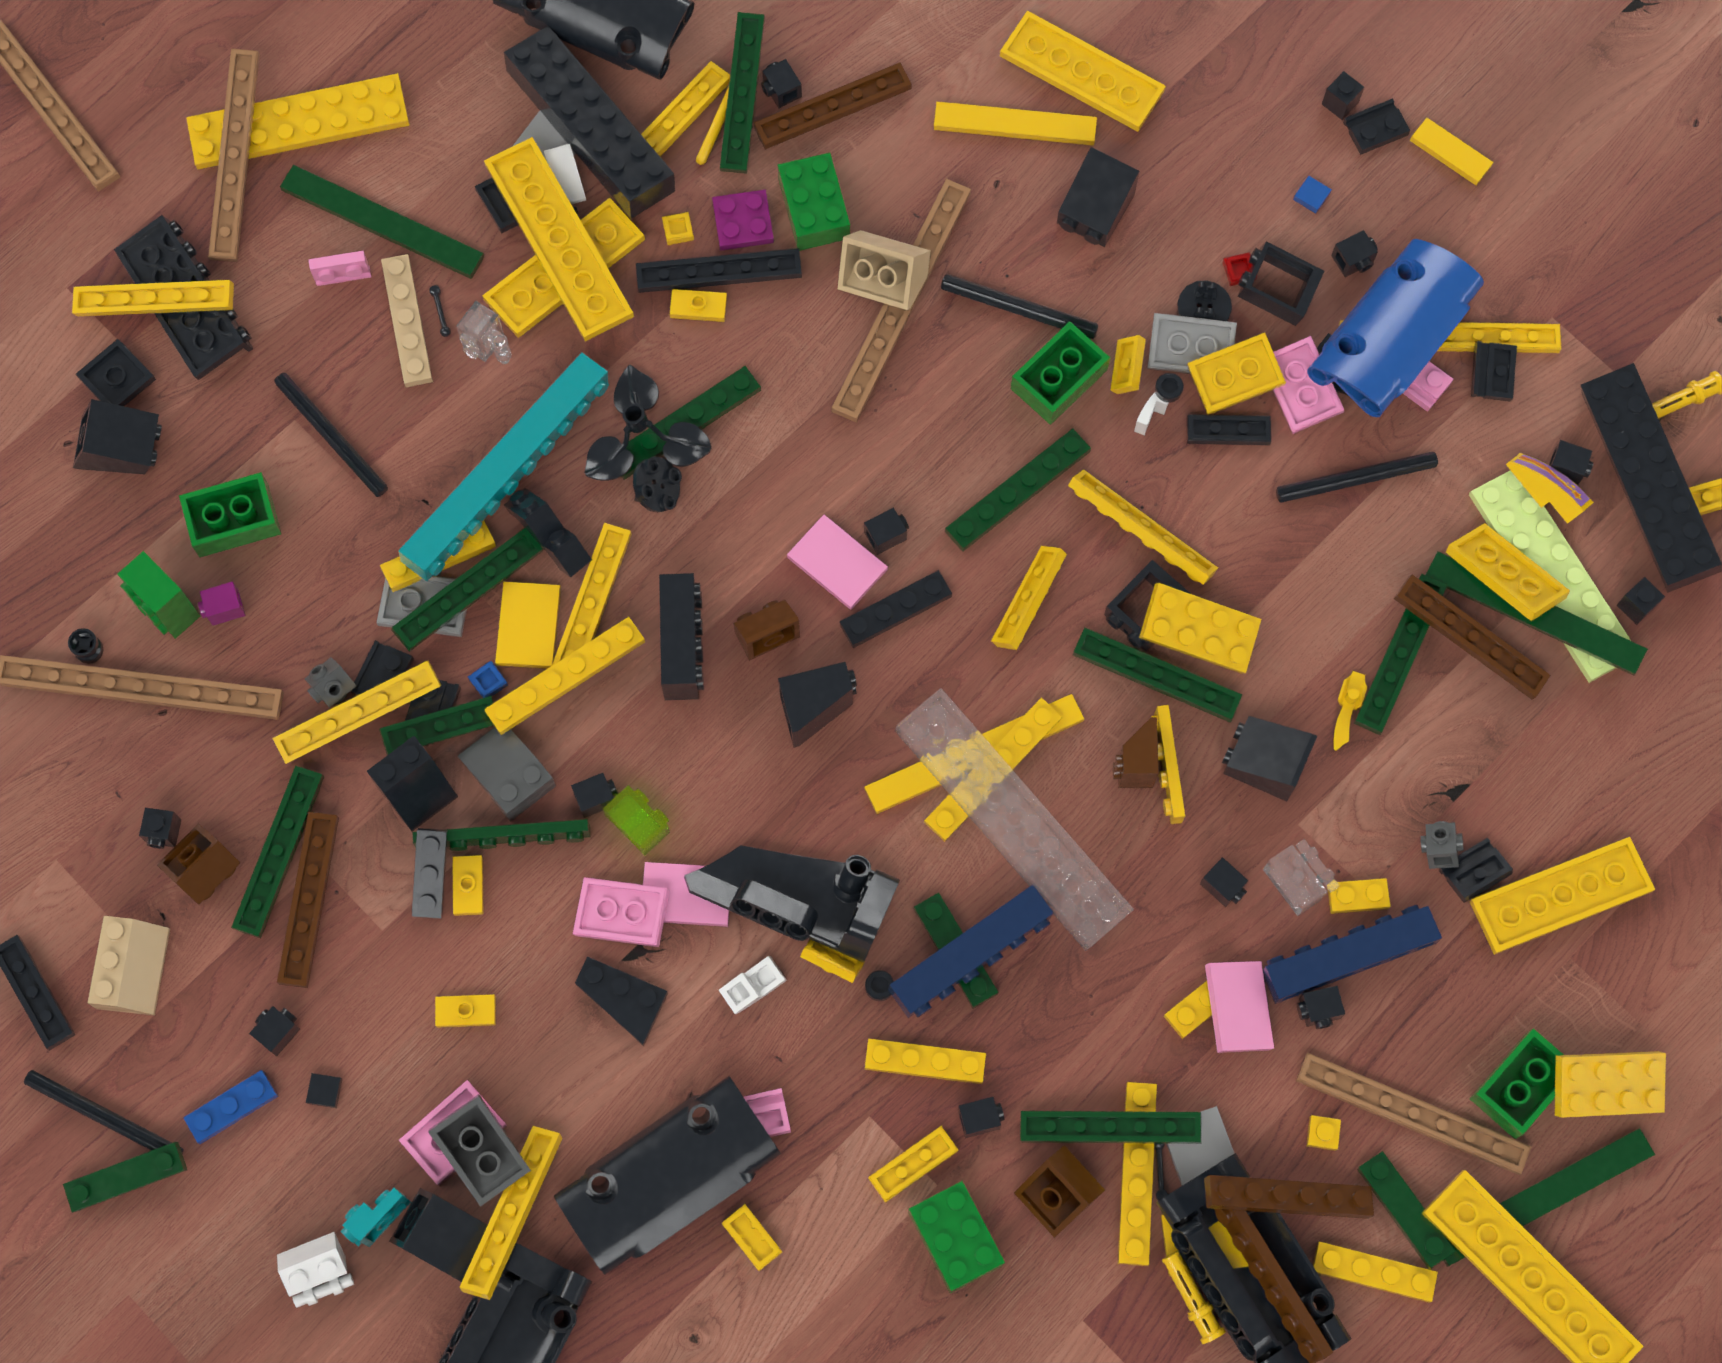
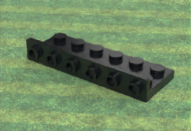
[114,215,253,380]

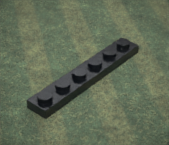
[636,248,802,293]

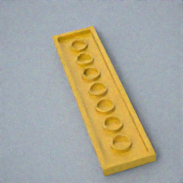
[186,73,409,170]
[484,137,634,341]
[1422,1170,1644,1363]

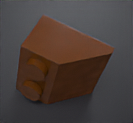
[733,600,800,661]
[1113,717,1159,788]
[157,823,241,905]
[1014,1145,1105,1238]

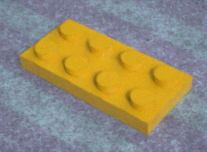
[1446,523,1570,621]
[1139,583,1262,674]
[1555,1051,1666,1118]

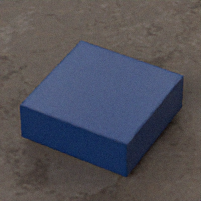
[1293,176,1332,214]
[468,661,508,698]

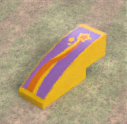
[1506,453,1594,524]

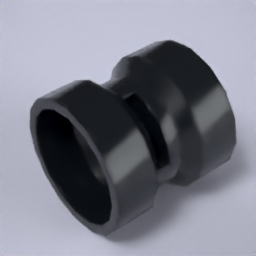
[68,628,104,664]

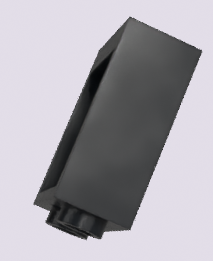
[1237,241,1325,326]
[1104,560,1191,652]

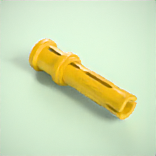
[1652,371,1722,418]
[1162,1251,1226,1344]

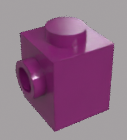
[198,581,246,626]

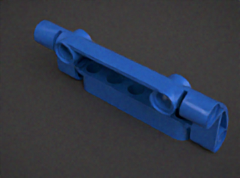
[1307,239,1484,418]

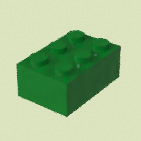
[777,153,850,251]
[1010,321,1110,425]
[179,472,282,558]
[117,551,201,639]
[1469,1028,1564,1139]
[908,1181,1005,1294]

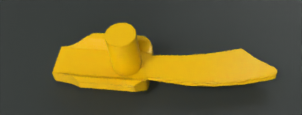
[1333,671,1367,751]

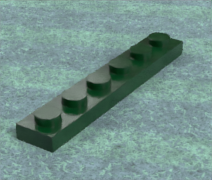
[720,12,765,174]
[622,366,761,480]
[945,428,1091,552]
[391,527,543,652]
[1354,573,1447,735]
[1073,627,1243,723]
[231,765,324,939]
[412,819,591,851]
[1020,1111,1202,1144]

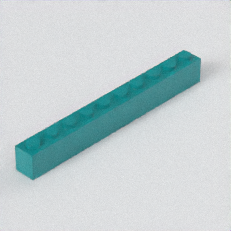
[398,353,609,581]

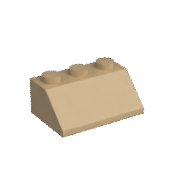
[837,230,931,310]
[88,916,170,1016]

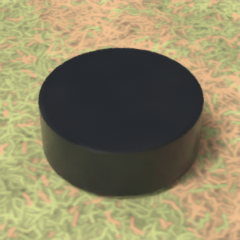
[1155,373,1184,403]
[865,971,894,1001]

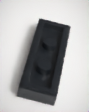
[1186,414,1271,445]

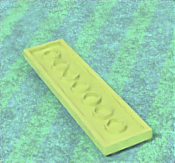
[1469,470,1631,683]

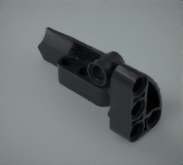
[684,845,900,963]

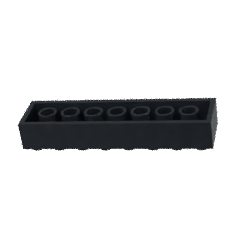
[504,26,675,219]
[1580,363,1722,593]

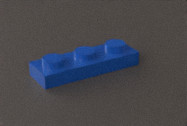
[183,1070,278,1144]

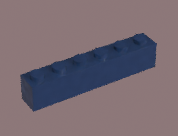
[888,885,1054,1018]
[1263,905,1442,1004]

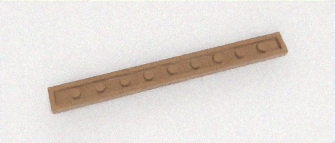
[832,179,971,423]
[0,655,284,720]

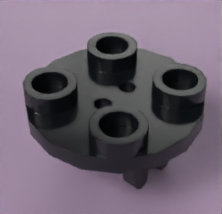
[1177,280,1232,321]
[633,456,682,513]

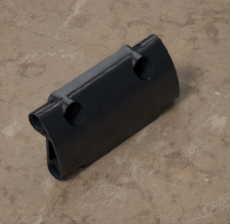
[493,0,695,80]
[554,1076,781,1275]
[1156,1153,1352,1363]
[439,1243,592,1363]

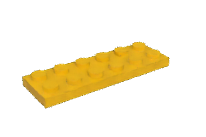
[1000,11,1166,132]
[482,198,645,338]
[1469,837,1655,955]

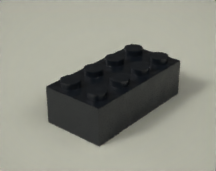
[659,573,704,701]

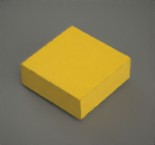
[662,212,694,245]

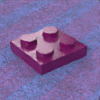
[712,189,774,251]

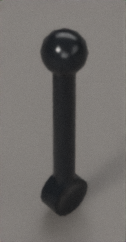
[429,285,451,337]
[1154,1144,1168,1200]

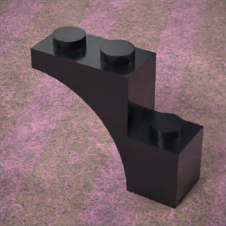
[504,488,592,577]

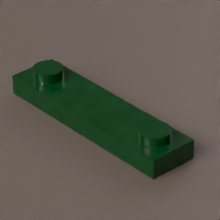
[379,696,494,755]
[913,892,999,1009]
[63,1142,187,1213]
[1357,1151,1455,1270]

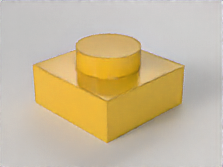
[1306,1115,1341,1151]

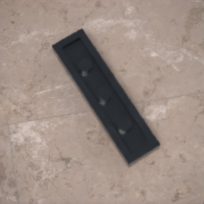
[839,570,952,648]
[0,935,76,1051]

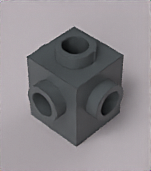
[305,657,356,708]
[1421,821,1464,869]

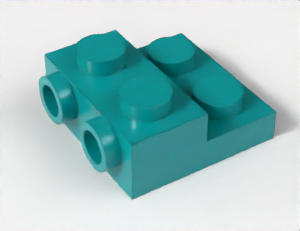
[340,1188,411,1247]

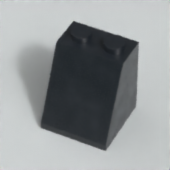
[1057,147,1140,247]
[73,399,162,475]
[778,662,857,748]
[1222,716,1317,802]
[367,736,458,832]
[389,1188,488,1282]

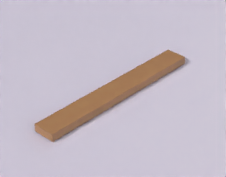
[0,20,121,192]
[208,49,260,262]
[1296,1053,1531,1175]

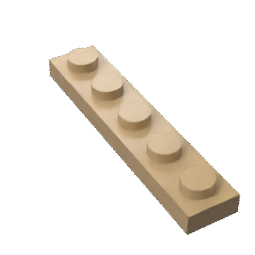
[381,254,433,387]

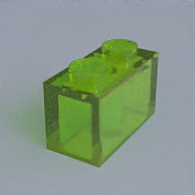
[603,785,670,856]

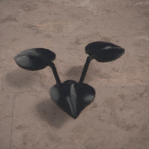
[584,365,712,481]

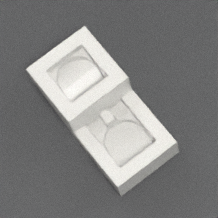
[544,144,586,205]
[1134,393,1168,435]
[719,956,787,1014]

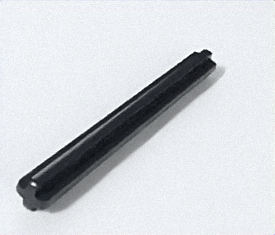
[941,274,1098,339]
[274,372,388,497]
[1276,451,1438,503]
[24,1070,184,1154]

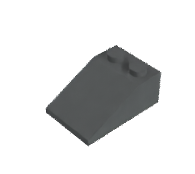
[458,727,556,822]
[428,1094,531,1206]

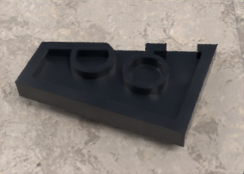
[575,956,668,1047]

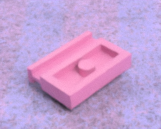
[308,251,371,286]
[1403,361,1453,412]
[744,1088,791,1137]

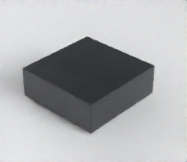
[305,1073,342,1109]

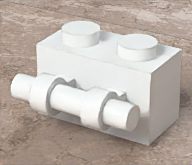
[277,1232,354,1308]

